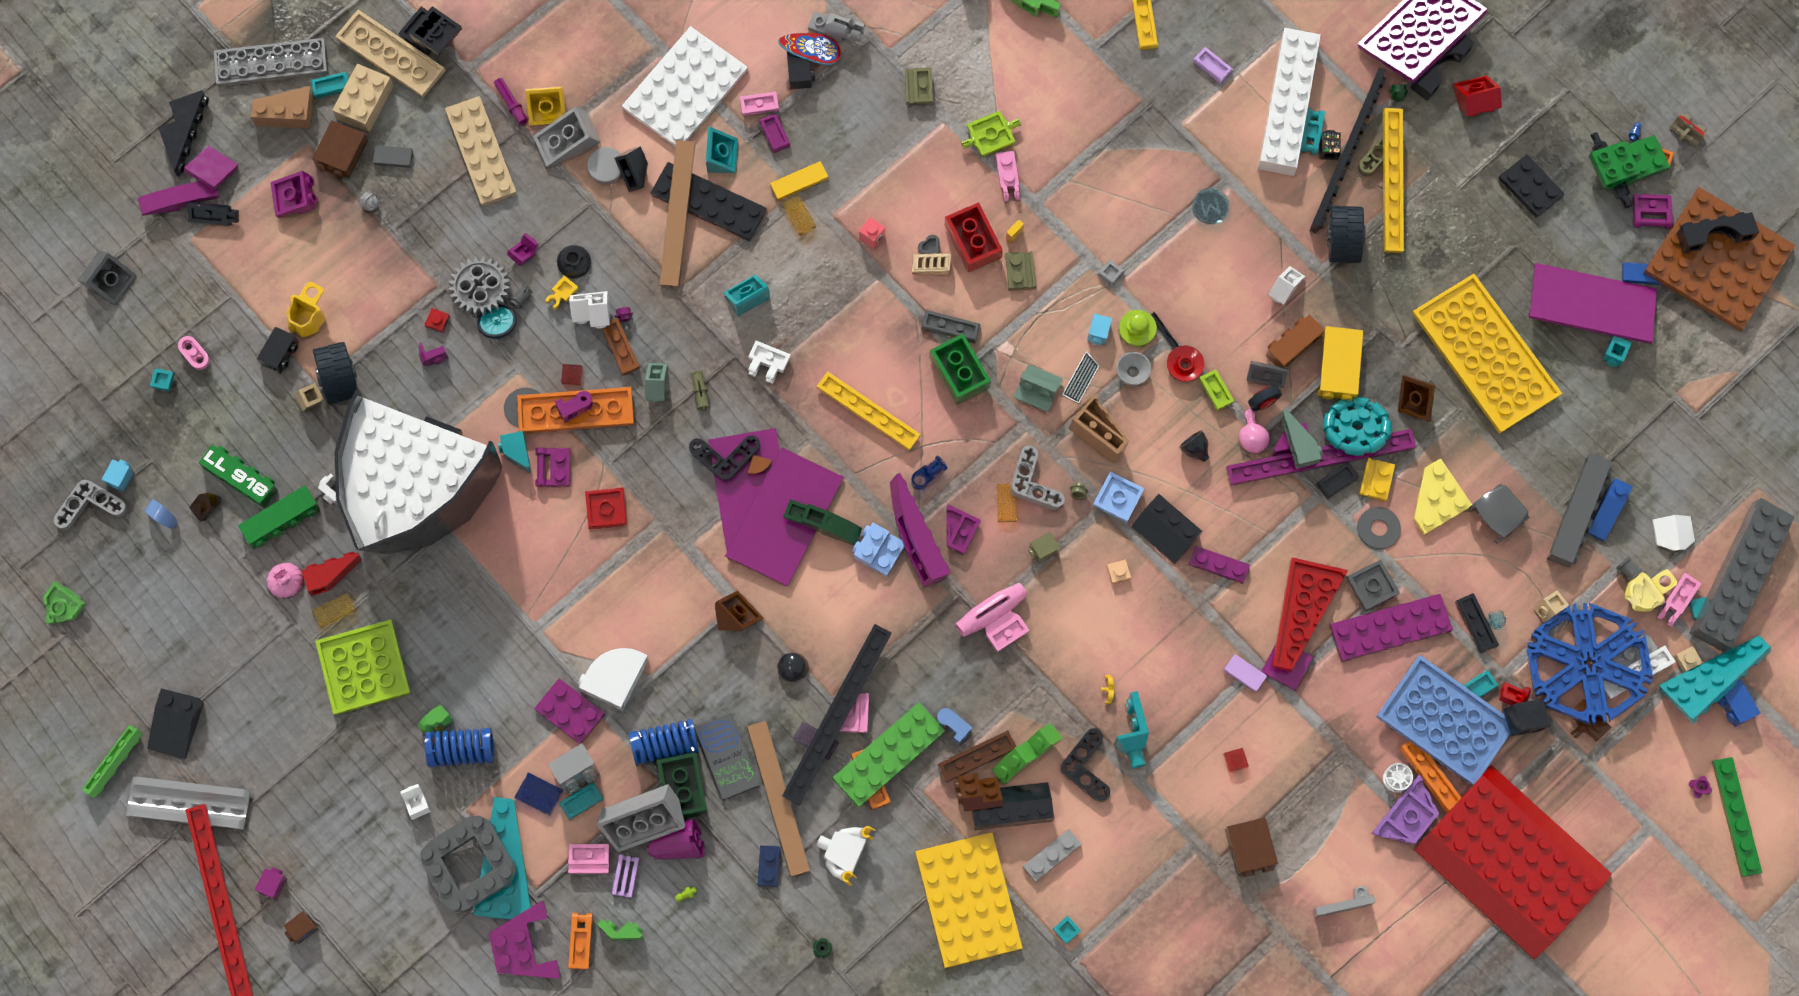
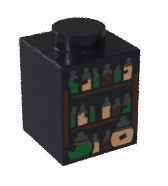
[1319,130,1341,160]

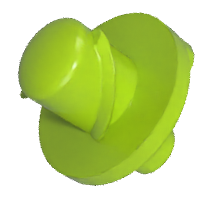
[1118,310,1157,348]

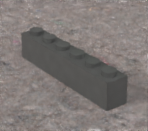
[1547,453,1612,568]

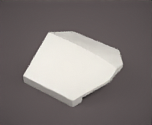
[1652,515,1695,551]

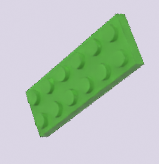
[832,702,945,808]

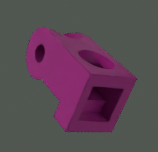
[555,391,593,423]

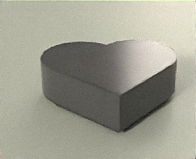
[918,235,940,254]

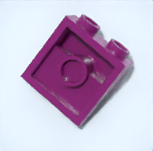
[271,171,317,218]

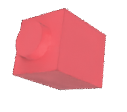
[859,217,885,249]

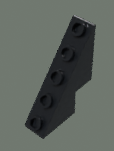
[158,90,209,177]

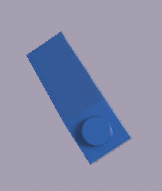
[1587,478,1633,541]

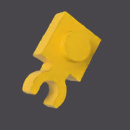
[545,276,579,310]

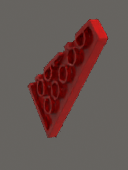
[1272,557,1348,672]

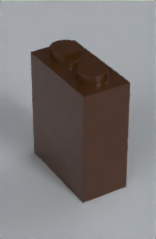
[312,120,368,178]
[1225,817,1278,877]

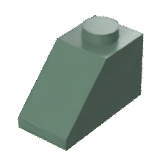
[645,363,667,402]

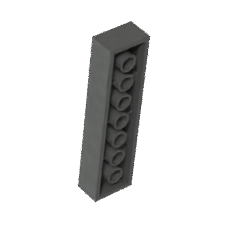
[1689,498,1795,652]

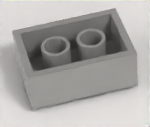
[548,743,600,795]

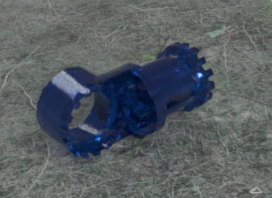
[911,455,948,490]

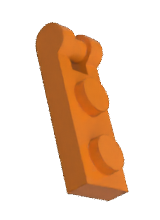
[568,912,593,970]

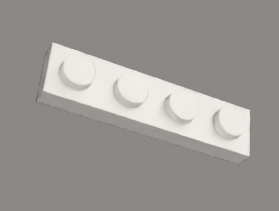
[1603,646,1675,700]

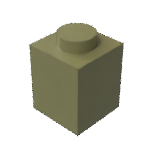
[1028,532,1060,563]

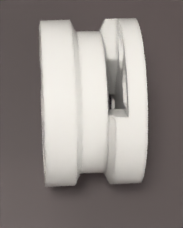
[1383,763,1413,793]

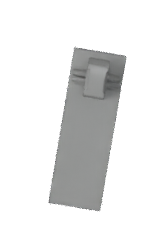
[1313,886,1375,918]

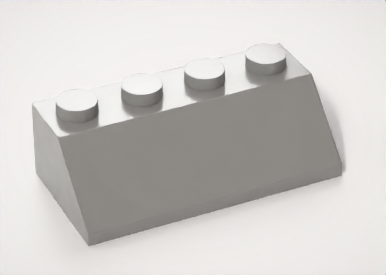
[597,784,685,852]

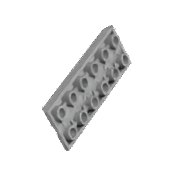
[214,38,327,87]
[125,777,251,830]

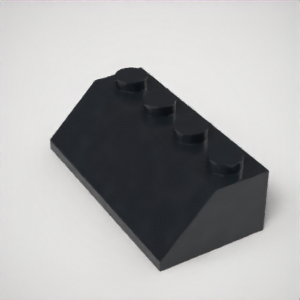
[972,782,1054,831]

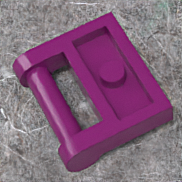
[1632,194,1673,229]
[535,448,570,487]

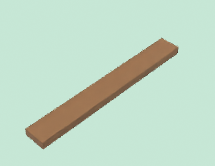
[660,140,696,288]
[747,721,810,877]

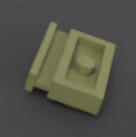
[905,67,933,105]
[1005,251,1036,291]

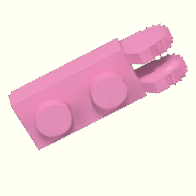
[995,151,1020,202]
[1657,573,1702,626]

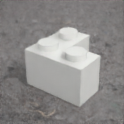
[569,291,610,328]

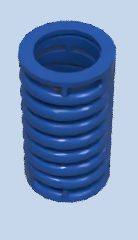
[629,719,699,767]
[425,728,494,768]

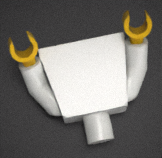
[816,826,876,886]

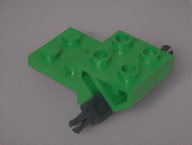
[1589,132,1670,208]

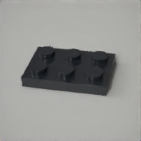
[1498,154,1565,218]

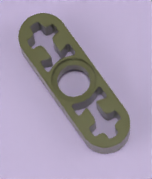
[1358,136,1383,176]

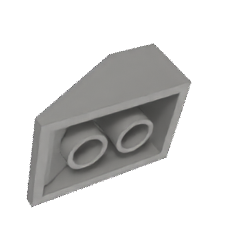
[533,106,601,167]

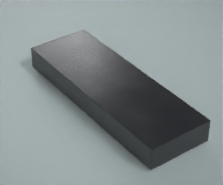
[1455,593,1499,654]

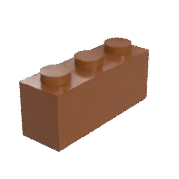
[1266,314,1325,368]

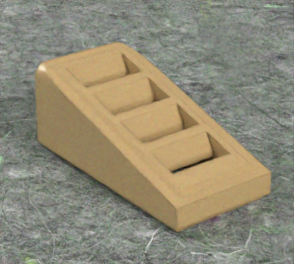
[912,254,951,276]

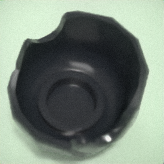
[777,652,809,682]

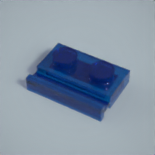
[514,772,563,816]

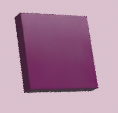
[184,145,238,191]
[1261,644,1313,691]

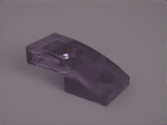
[793,722,839,760]

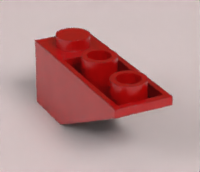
[302,552,362,596]

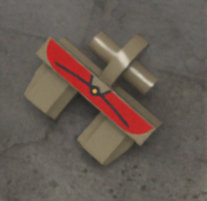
[1669,113,1707,148]

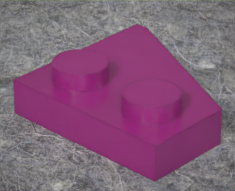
[946,504,981,555]

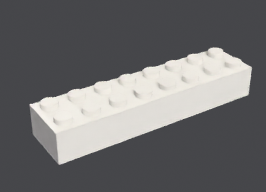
[1258,28,1321,176]

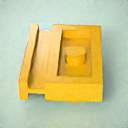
[1359,458,1395,502]

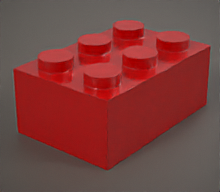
[944,202,1003,272]

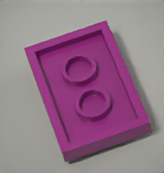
[534,678,605,744]

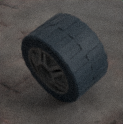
[1327,206,1366,263]
[313,342,358,405]

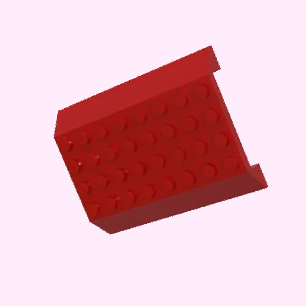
[1413,765,1612,960]

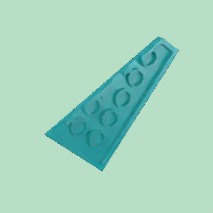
[1659,636,1771,725]
[474,797,534,924]

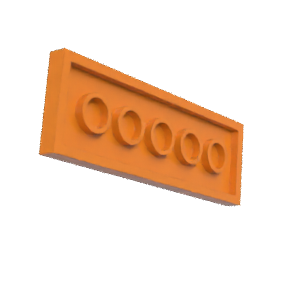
[517,387,634,433]

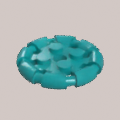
[1323,397,1392,456]

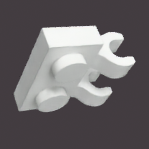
[748,341,791,384]

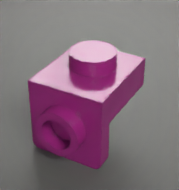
[507,233,539,267]

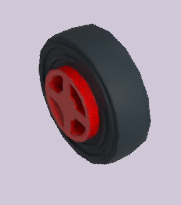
[1248,386,1282,411]

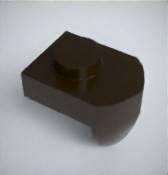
[189,493,221,522]

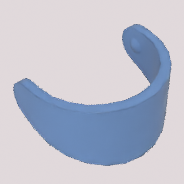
[145,499,178,529]

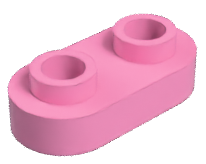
[178,336,210,370]

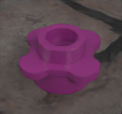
[1689,776,1712,798]

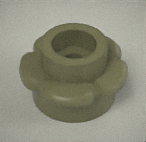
[1070,483,1089,500]

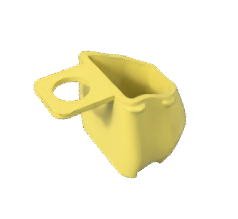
[1624,569,1678,612]

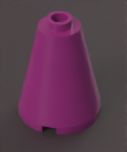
[647,819,705,860]

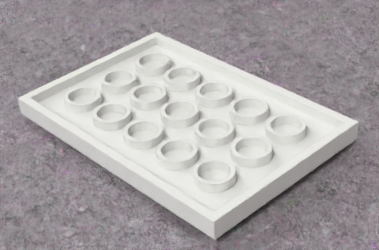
[622,26,748,147]

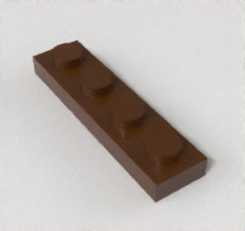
[937,730,1016,783]

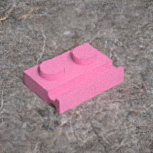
[839,693,869,733]
[568,844,610,874]

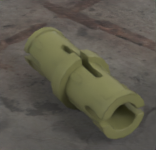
[691,370,710,410]

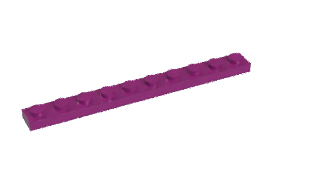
[1226,429,1416,486]

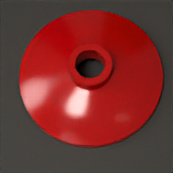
[1167,345,1204,382]

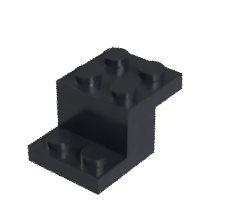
[399,6,462,56]

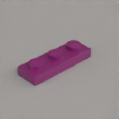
[1189,546,1250,584]

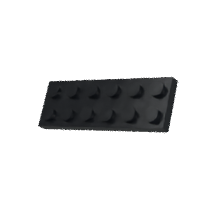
[650,162,767,242]

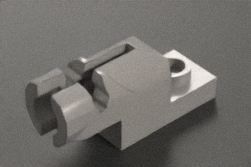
[808,11,865,42]

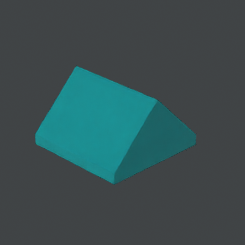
[706,127,738,173]
[723,274,770,317]

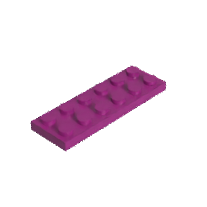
[1330,593,1453,662]

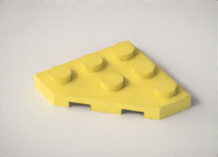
[1413,458,1472,535]

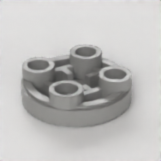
[587,147,622,184]

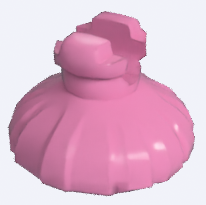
[266,563,304,599]

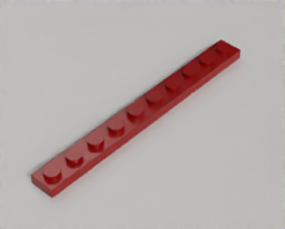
[185,804,254,996]

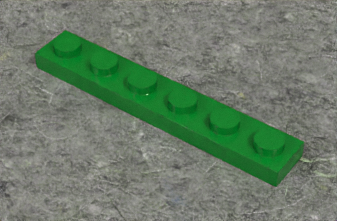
[1712,757,1763,877]

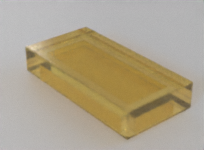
[997,484,1017,522]
[312,593,356,628]

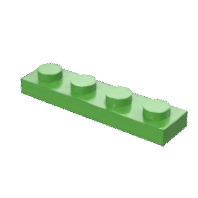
[81,725,143,799]

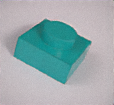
[150,368,175,392]
[1052,916,1081,944]

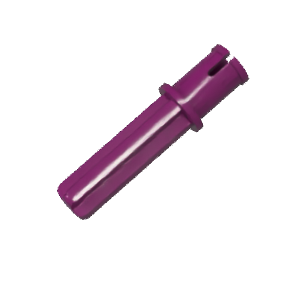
[494,78,529,126]

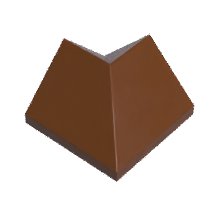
[1398,375,1435,422]
[715,591,763,631]

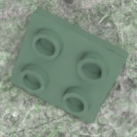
[1014,365,1062,412]

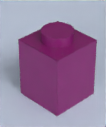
[255,867,287,900]

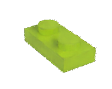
[1199,369,1234,411]

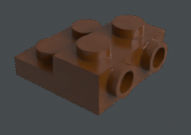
[955,774,1003,812]

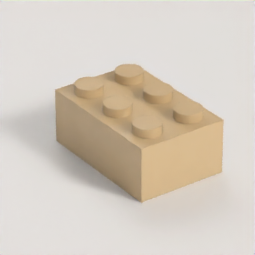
[332,64,394,133]

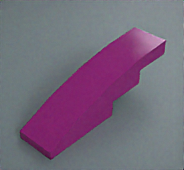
[138,181,219,216]

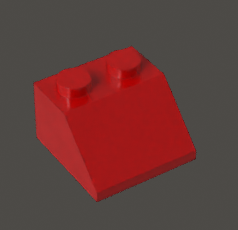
[1452,75,1502,117]

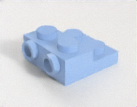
[852,523,905,577]

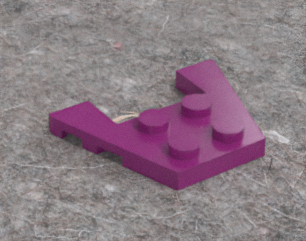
[489,901,561,979]

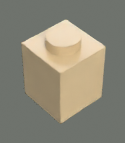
[294,383,324,411]

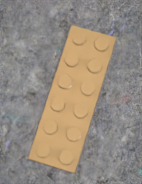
[335,9,446,98]
[445,96,517,207]

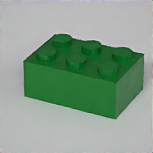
[929,333,991,405]

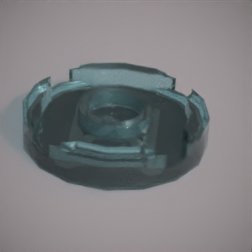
[1192,188,1230,224]

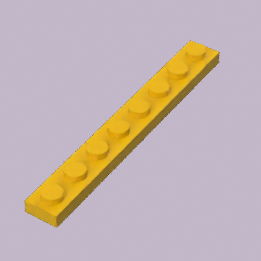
[1383,108,1404,253]

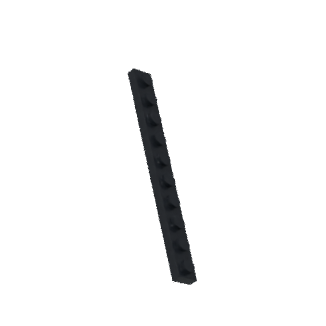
[1309,68,1386,233]
[782,624,892,806]

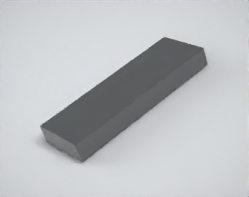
[921,310,980,343]

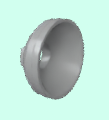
[1117,352,1151,386]

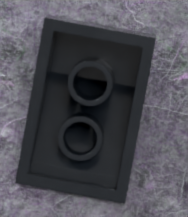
[147,688,204,759]

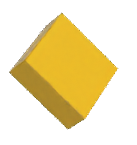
[1006,220,1024,243]

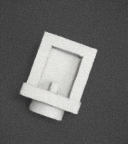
[318,474,339,507]
[400,784,430,820]

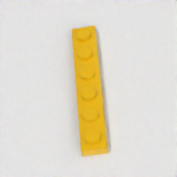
[817,372,921,451]

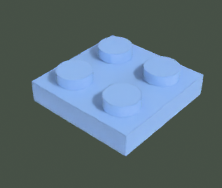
[1093,471,1145,523]

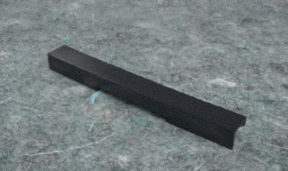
[1151,312,1179,349]

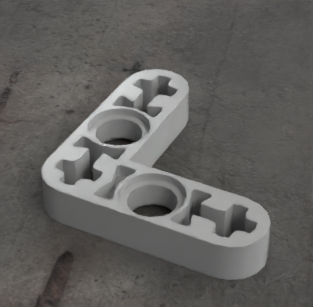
[1010,445,1065,510]
[54,480,127,530]

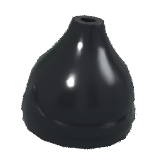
[1179,430,1209,462]

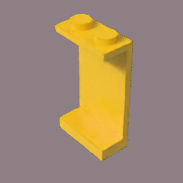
[1317,326,1363,401]

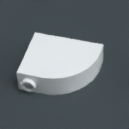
[578,648,649,711]

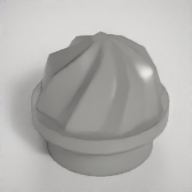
[359,192,378,211]

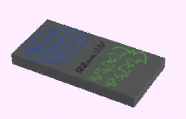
[694,713,760,800]

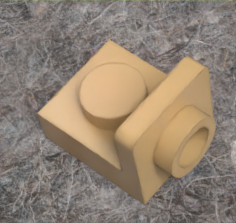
[1534,590,1569,623]

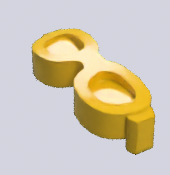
[1101,675,1114,704]

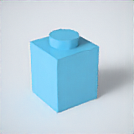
[1087,313,1112,345]
[101,459,134,492]

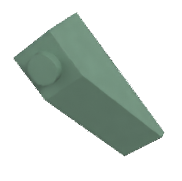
[1280,409,1323,469]

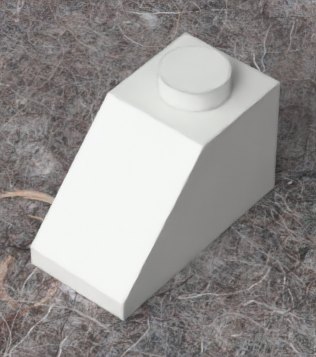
[1268,266,1305,305]

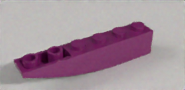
[890,473,950,587]

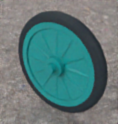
[477,305,517,339]

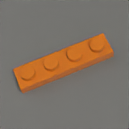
[1399,741,1461,813]

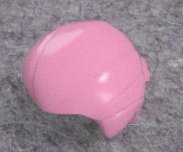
[1239,409,1270,454]

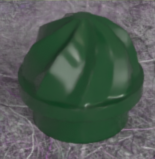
[1389,84,1408,102]

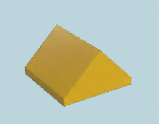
[525,87,566,126]

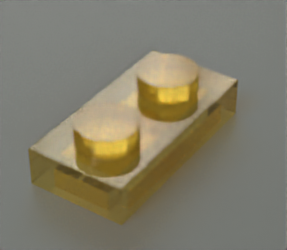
[782,195,816,236]

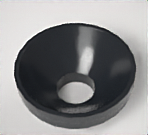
[557,245,591,279]

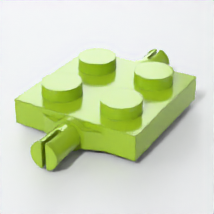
[961,111,1021,158]

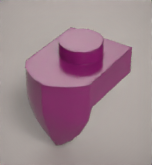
[419,342,448,366]

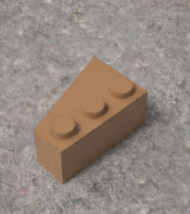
[251,86,314,129]
[1069,394,1129,463]

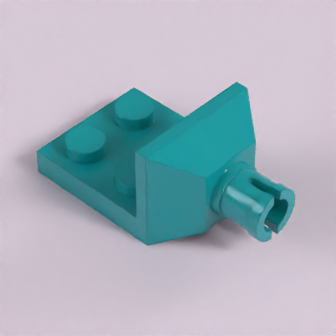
[1114,691,1149,769]

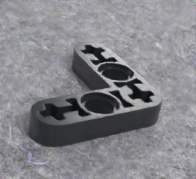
[689,435,760,482]
[1061,728,1110,802]

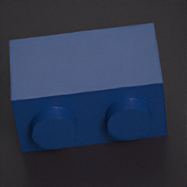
[1718,679,1761,727]

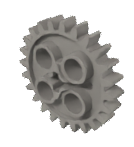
[449,257,510,316]

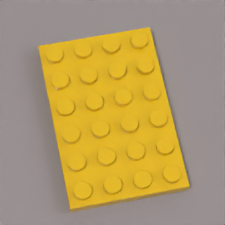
[915,832,1023,969]

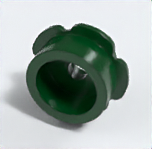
[813,938,832,958]

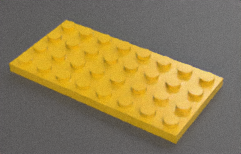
[1412,274,1562,434]

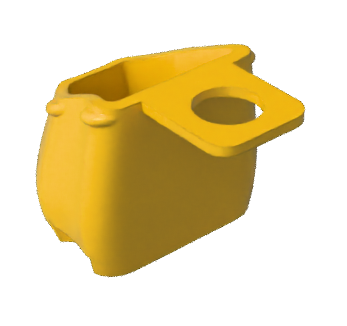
[286,282,326,338]

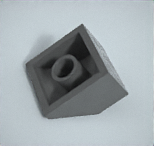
[77,250,136,305]

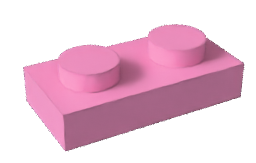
[740,92,779,116]

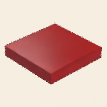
[585,487,627,530]

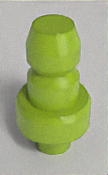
[675,886,698,902]

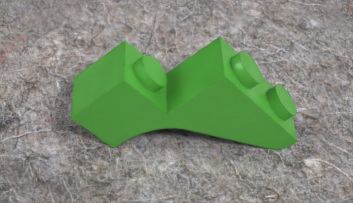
[992,723,1063,785]

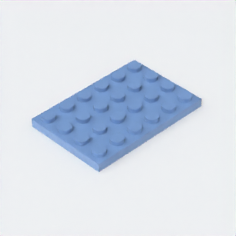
[1376,655,1510,786]

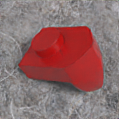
[1499,682,1531,706]

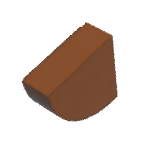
[748,455,772,475]

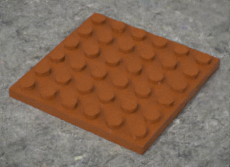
[1643,187,1796,332]

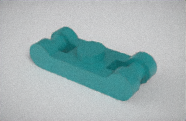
[1300,108,1325,155]

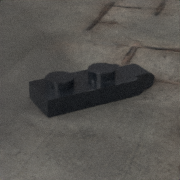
[188,202,239,226]

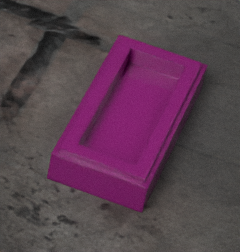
[759,113,790,153]

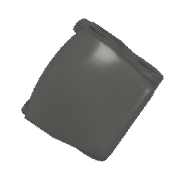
[1468,484,1530,544]

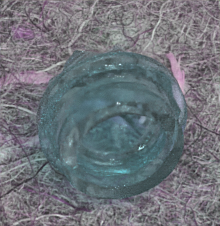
[1487,611,1507,630]

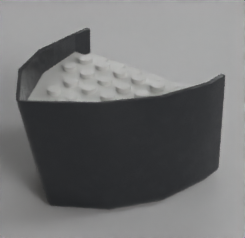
[334,389,503,554]

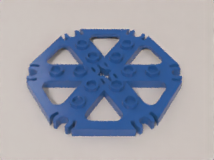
[1527,603,1653,725]

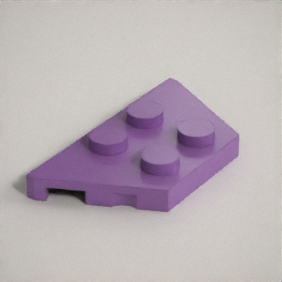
[1372,775,1439,845]

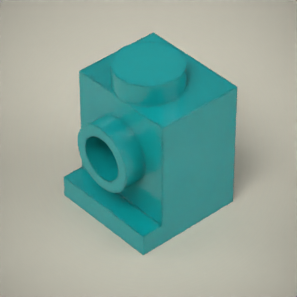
[1602,336,1632,367]

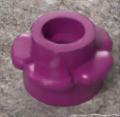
[615,307,633,322]

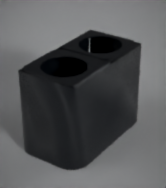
[1503,699,1551,736]

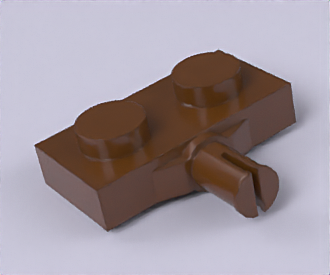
[1571,699,1612,742]

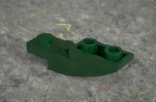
[783,499,862,546]

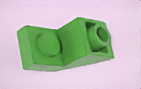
[597,919,644,941]

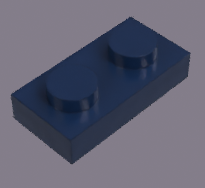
[757,845,780,887]

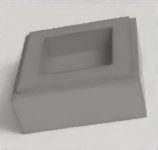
[1098,260,1124,286]

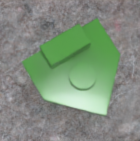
[43,581,86,624]

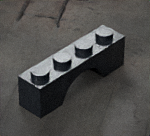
[1410,35,1474,101]
[1676,212,1759,254]

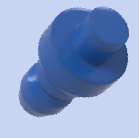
[1628,122,1641,142]

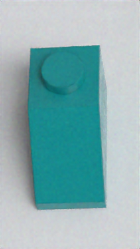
[498,431,532,473]

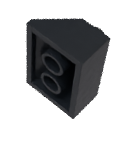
[1132,494,1202,564]

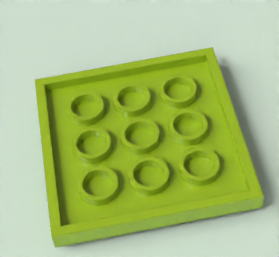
[315,619,411,716]

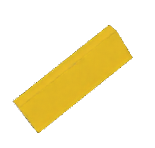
[1132,0,1158,50]
[770,161,828,201]

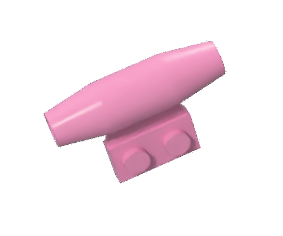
[955,583,1030,653]

